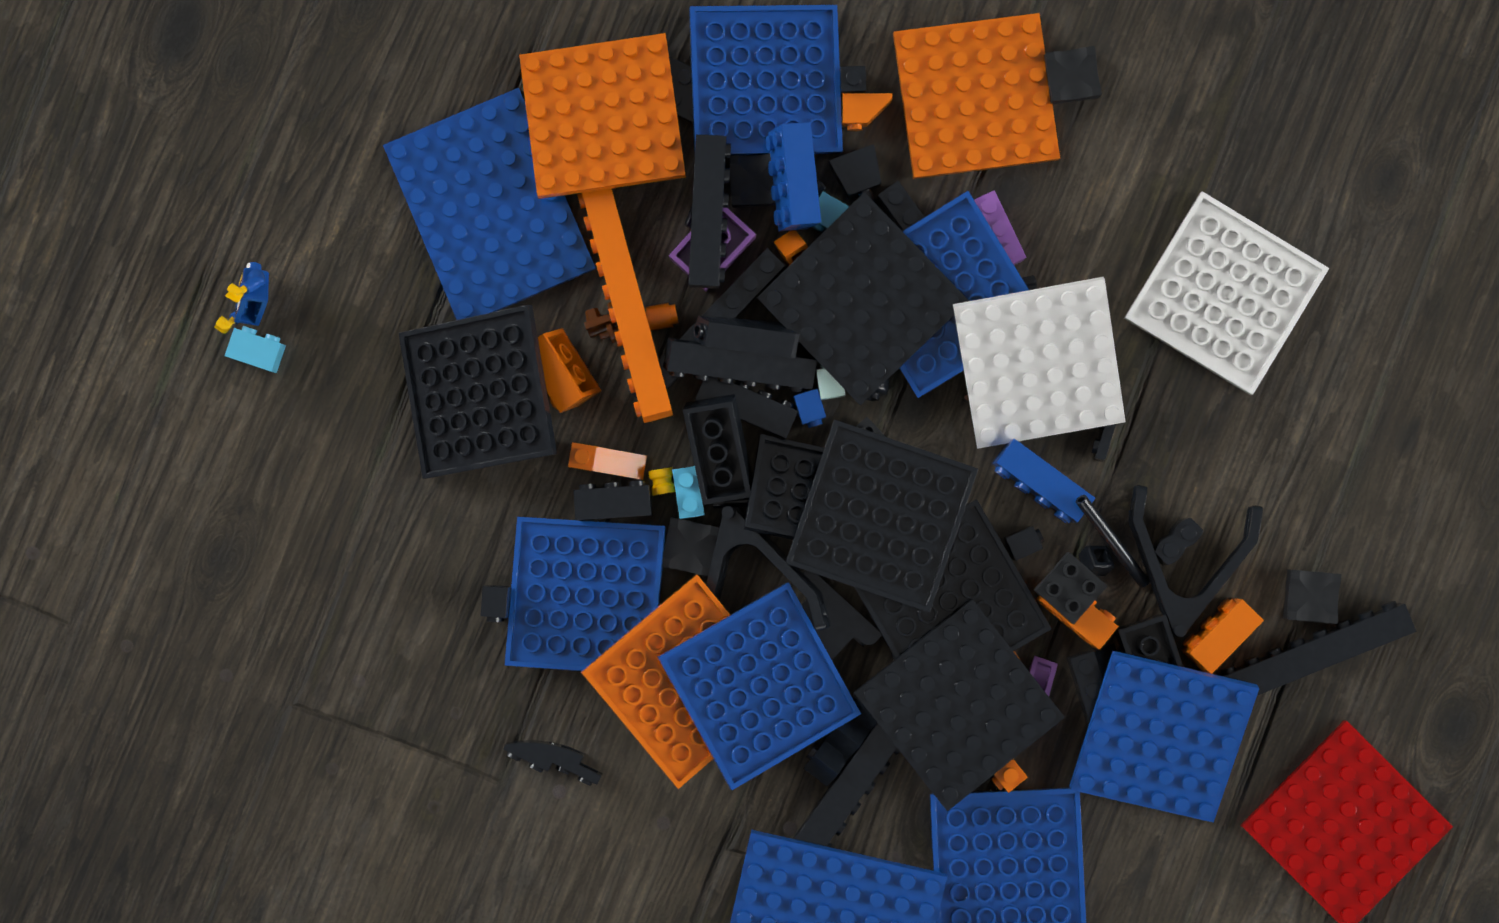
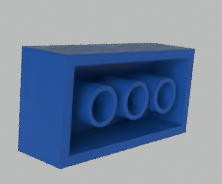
[766,122,821,232]
[992,439,1095,524]

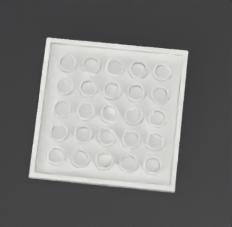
[1124,191,1329,395]
[953,277,1126,449]

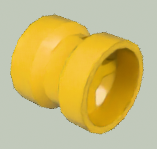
[648,467,675,496]

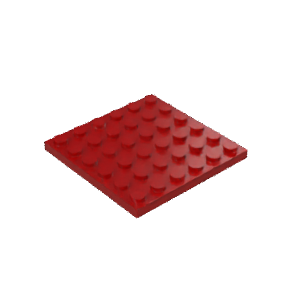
[1240,720,1453,923]

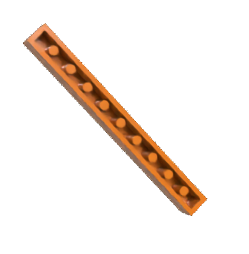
[577,188,673,423]

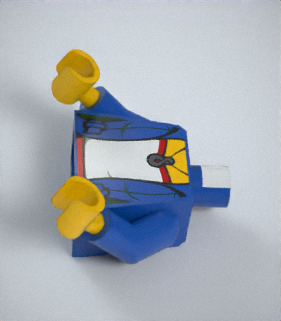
[214,262,269,334]

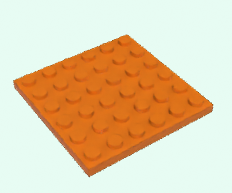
[893,13,1060,179]
[519,33,686,199]
[581,575,730,789]

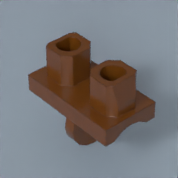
[584,302,619,343]

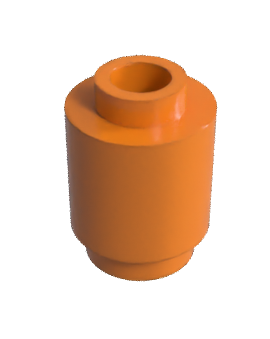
[645,303,679,331]

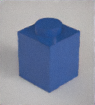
[793,389,826,428]

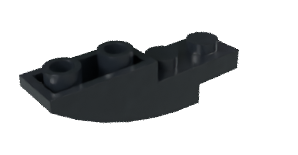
[503,740,603,786]

